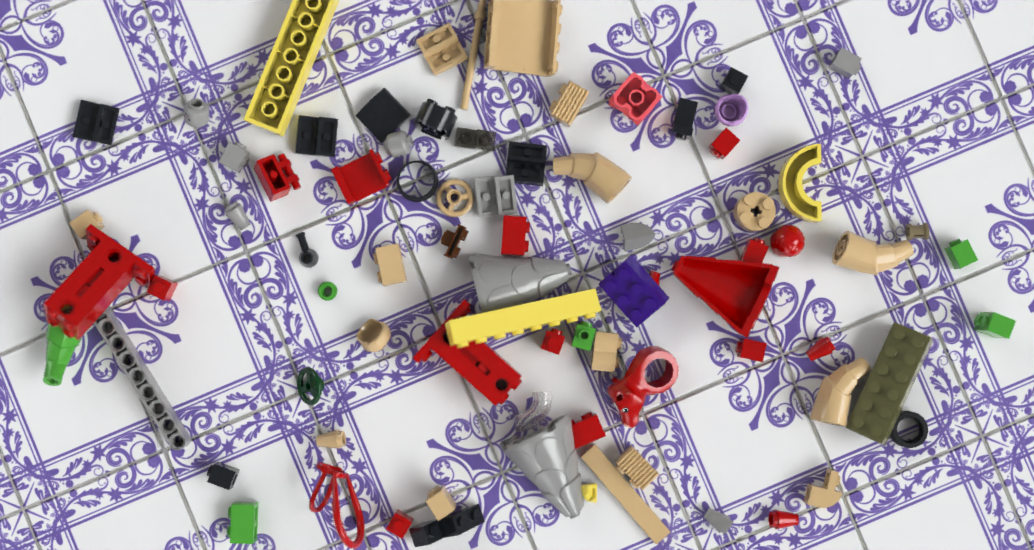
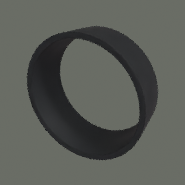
[397,160,438,202]

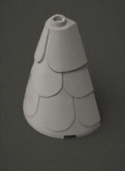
[468,254,572,313]
[500,413,584,519]

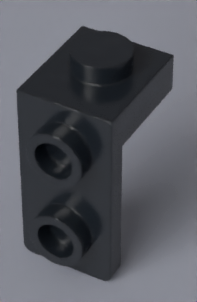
[670,98,698,141]

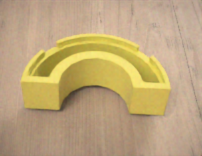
[778,144,822,223]

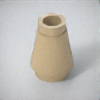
[316,429,346,449]

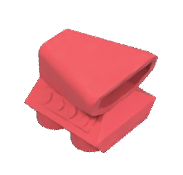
[608,72,663,125]

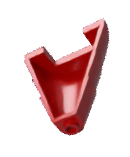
[672,256,780,338]

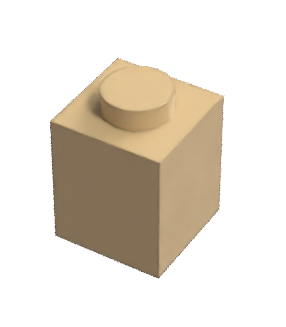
[69,210,105,240]

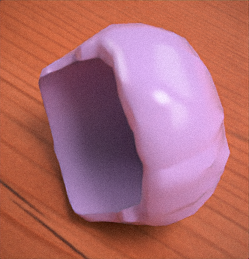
[715,93,748,126]

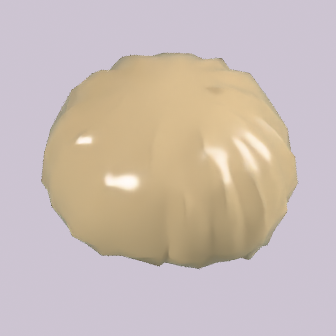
[356,319,391,352]

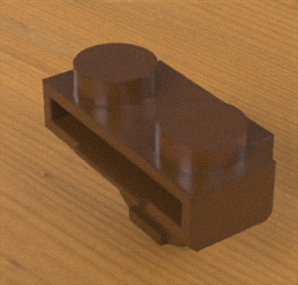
[441,224,469,259]

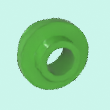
[318,282,337,301]

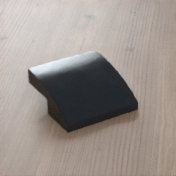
[355,88,411,143]
[73,100,120,145]
[295,115,338,157]
[506,141,547,186]

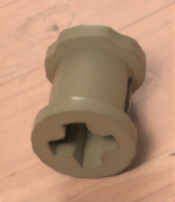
[905,223,929,240]

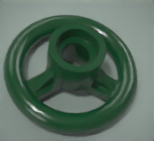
[297,367,324,405]

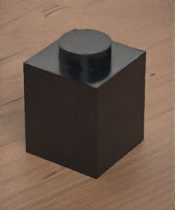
[719,67,748,94]
[207,462,240,490]

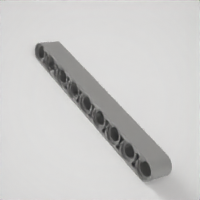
[94,306,191,450]

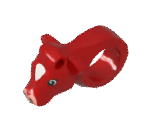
[607,346,679,428]

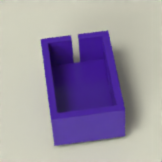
[598,255,669,328]

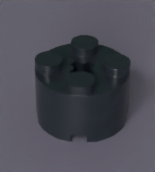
[413,99,458,140]

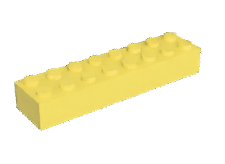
[243,0,340,137]

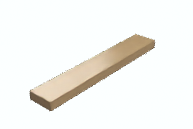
[580,444,670,545]

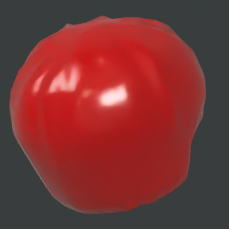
[770,224,805,257]

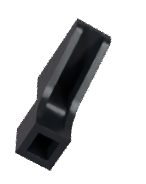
[409,504,485,547]

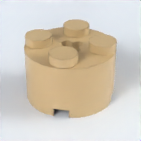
[733,192,776,232]

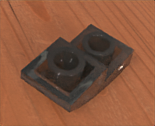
[454,127,496,151]

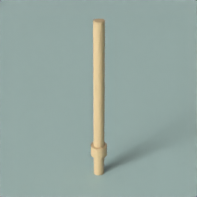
[460,0,487,110]

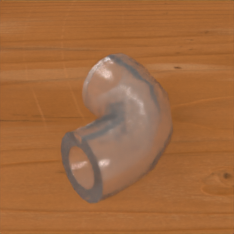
[515,391,552,432]

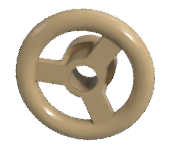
[436,179,474,217]

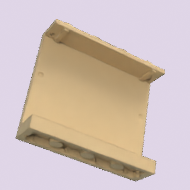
[484,0,563,77]

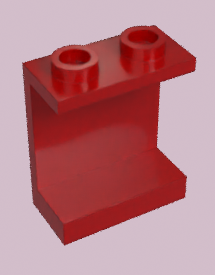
[331,149,392,205]

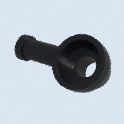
[296,232,319,268]

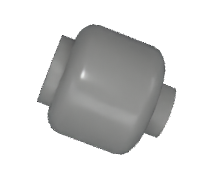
[184,98,209,128]
[384,130,414,158]

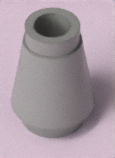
[224,201,251,231]
[704,508,733,534]

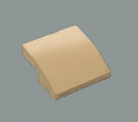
[416,22,468,76]

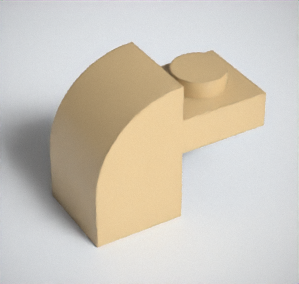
[804,468,842,508]

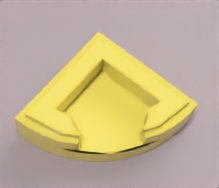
[581,483,597,503]

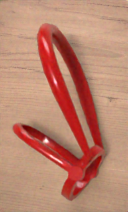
[309,462,365,549]

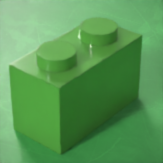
[974,312,1016,339]
[227,502,258,544]

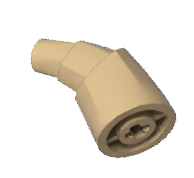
[553,152,632,204]
[832,231,914,275]
[809,357,871,427]

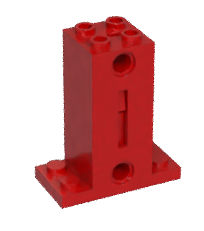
[43,224,155,340]
[413,299,522,406]

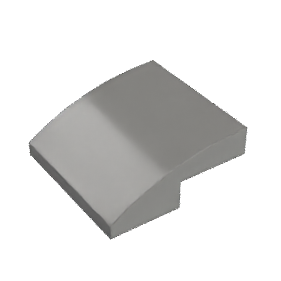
[474,175,518,217]

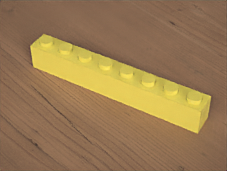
[445,288,601,348]

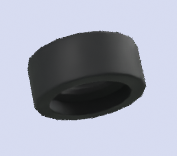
[890,411,928,448]

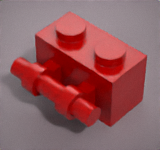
[254,153,301,202]

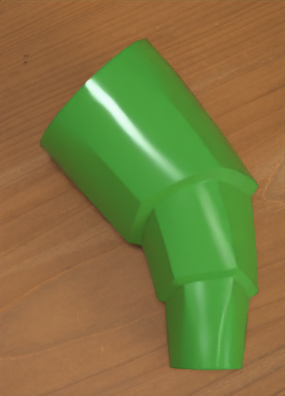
[43,323,82,386]

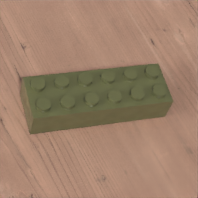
[846,322,933,446]

